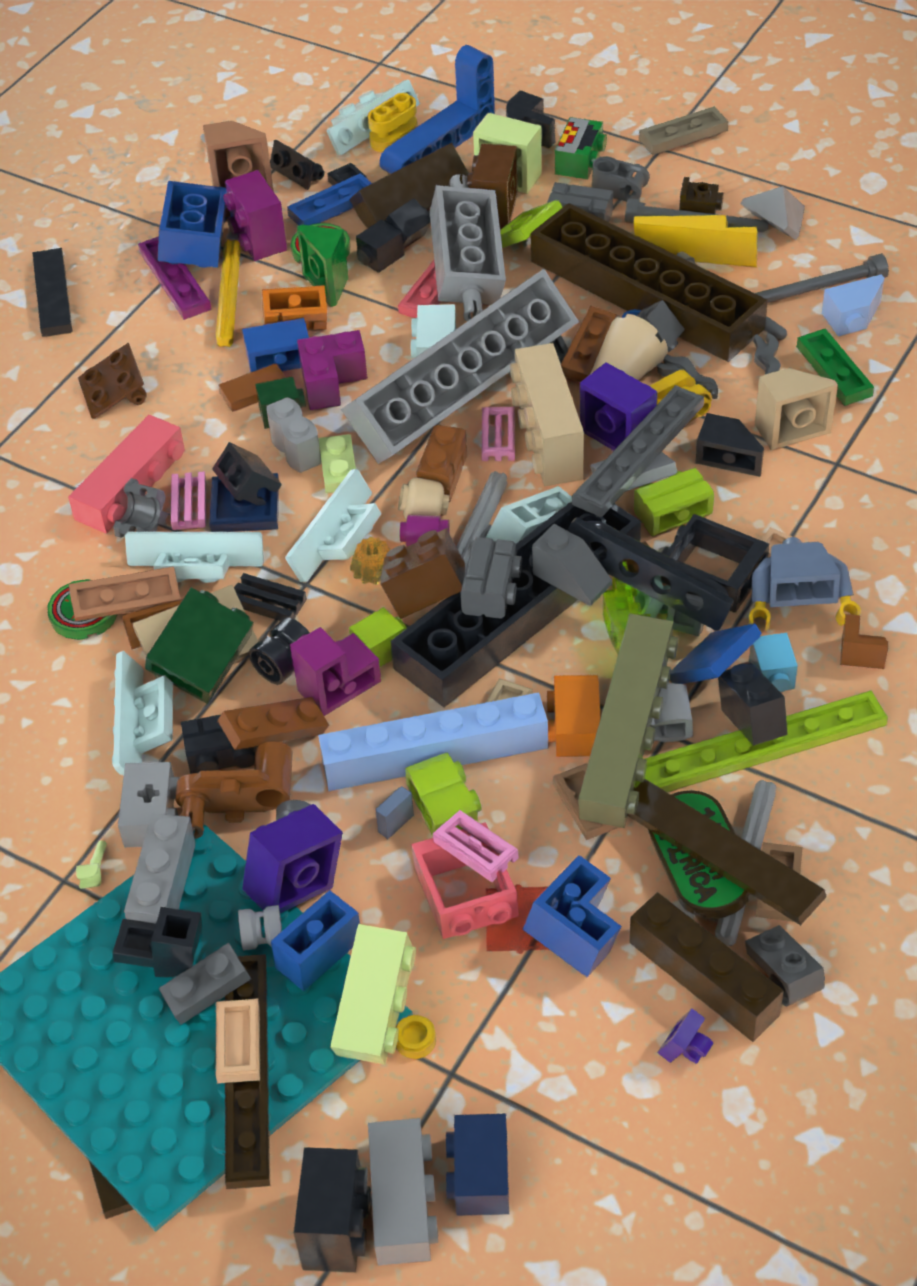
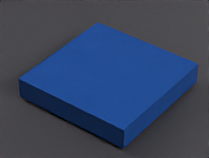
[670,623,762,684]

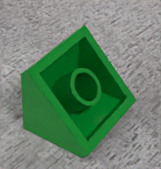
[297,224,349,307]

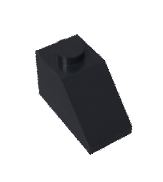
[695,413,764,477]

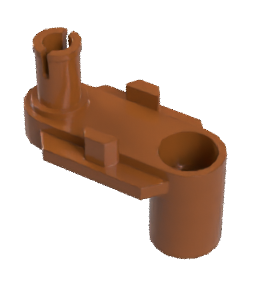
[175,741,293,839]

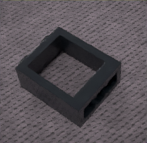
[661,514,770,613]

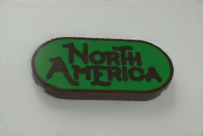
[648,790,750,919]

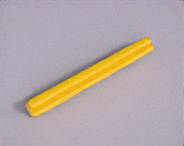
[216,240,241,348]

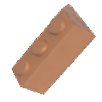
[202,120,274,217]

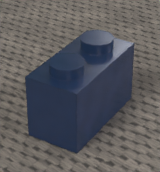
[446,1113,509,1216]

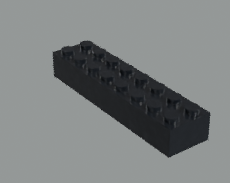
[391,501,641,707]

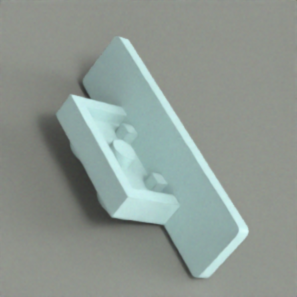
[326,80,420,155]
[285,469,382,582]
[125,532,264,583]
[112,651,173,776]

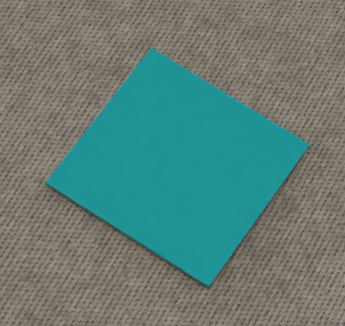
[0,824,413,1232]

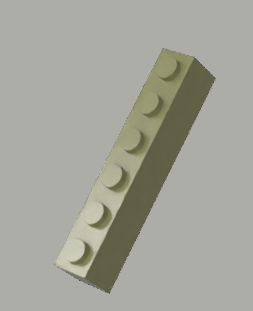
[579,614,679,828]

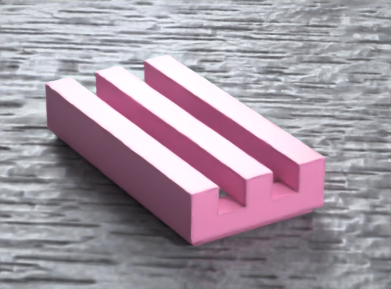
[482,407,515,461]
[171,471,206,530]
[433,810,519,882]

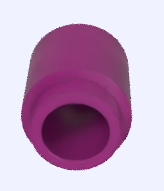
[400,515,450,547]

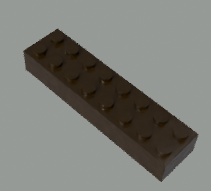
[531,203,768,362]

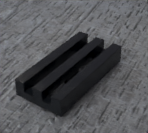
[234,573,307,621]

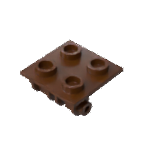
[78,343,147,419]

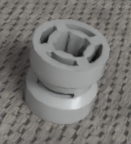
[238,905,282,951]

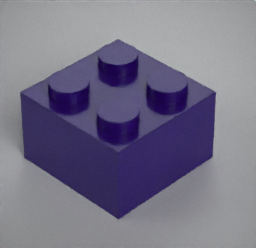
[580,362,657,451]
[242,804,343,913]

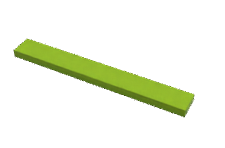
[635,690,888,792]

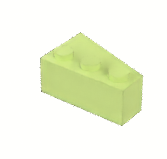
[330,924,416,1065]

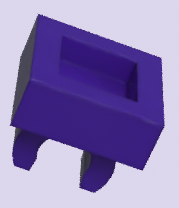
[657,1009,714,1064]

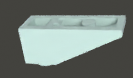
[486,486,572,544]

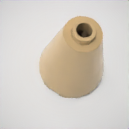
[590,314,668,380]

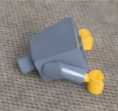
[749,537,861,631]

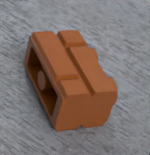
[416,425,467,502]

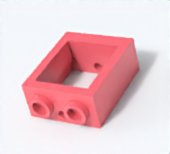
[411,822,519,939]

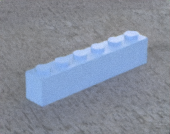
[318,692,548,791]

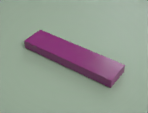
[138,236,212,320]

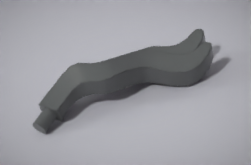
[753,333,781,375]
[657,354,718,399]

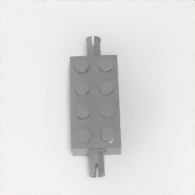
[430,174,506,321]

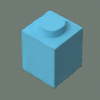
[749,633,798,692]

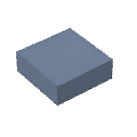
[376,786,414,839]

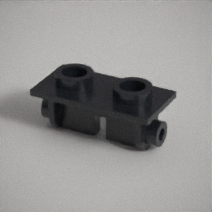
[270,140,325,190]

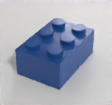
[158,181,227,268]

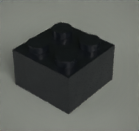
[293,1147,371,1273]

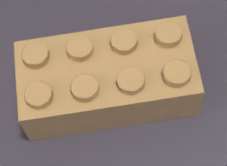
[510,343,584,486]

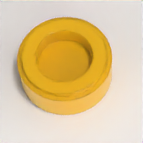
[395,1015,436,1059]

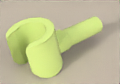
[76,840,107,889]

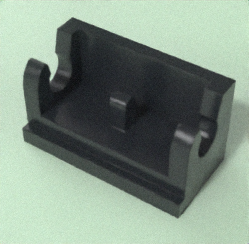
[212,442,282,506]

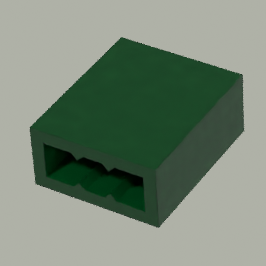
[145,587,254,704]

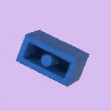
[242,318,309,372]
[271,890,360,992]

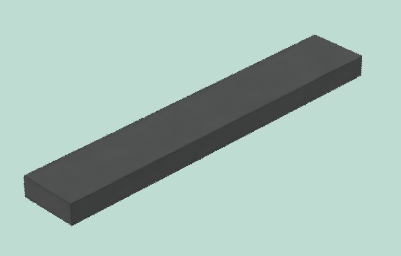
[572,386,704,517]

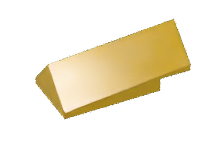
[634,215,758,267]

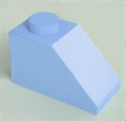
[822,274,884,336]

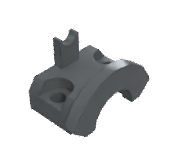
[113,478,170,538]

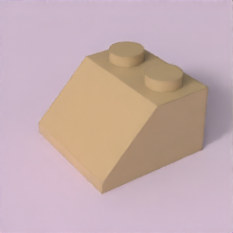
[755,368,838,450]

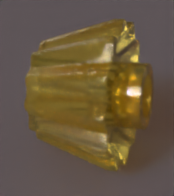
[350,537,390,585]

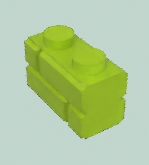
[634,467,714,536]

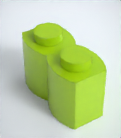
[405,752,482,836]

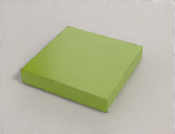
[500,200,563,248]

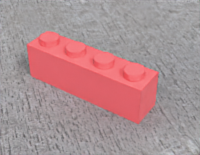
[68,414,185,534]

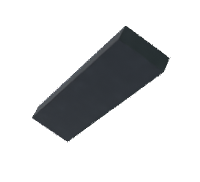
[32,248,73,337]

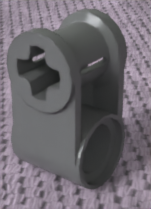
[591,156,650,202]

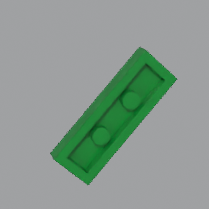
[796,328,874,406]

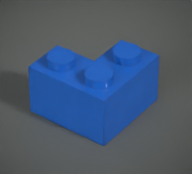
[523,855,622,977]

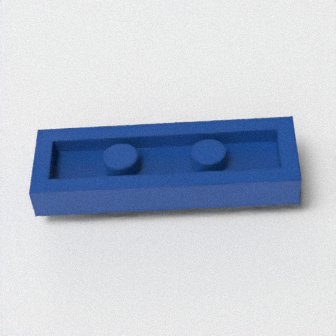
[287,173,372,226]

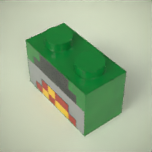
[555,117,607,180]

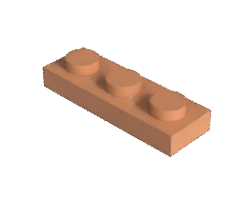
[69,566,181,622]

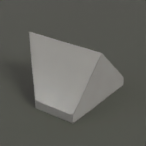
[740,186,805,240]

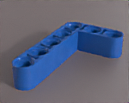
[379,45,495,174]

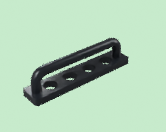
[568,518,734,631]

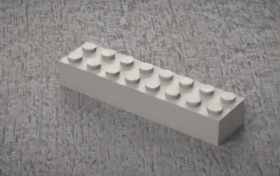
[341,269,579,464]

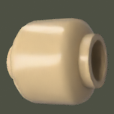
[398,477,449,520]

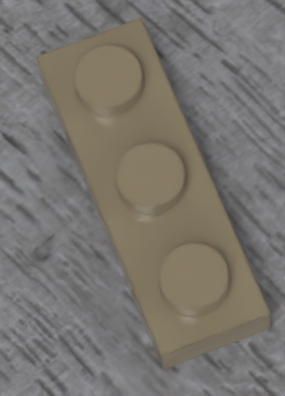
[639,106,729,155]

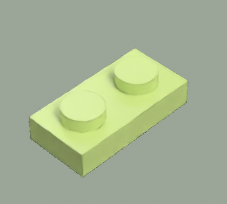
[318,434,356,493]

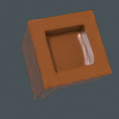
[840,614,888,669]

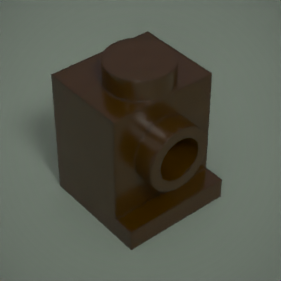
[679,177,724,214]

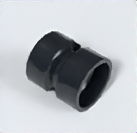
[248,617,310,685]

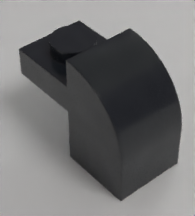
[506,90,555,148]
[113,907,202,977]

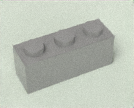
[124,813,195,924]
[368,1118,439,1266]

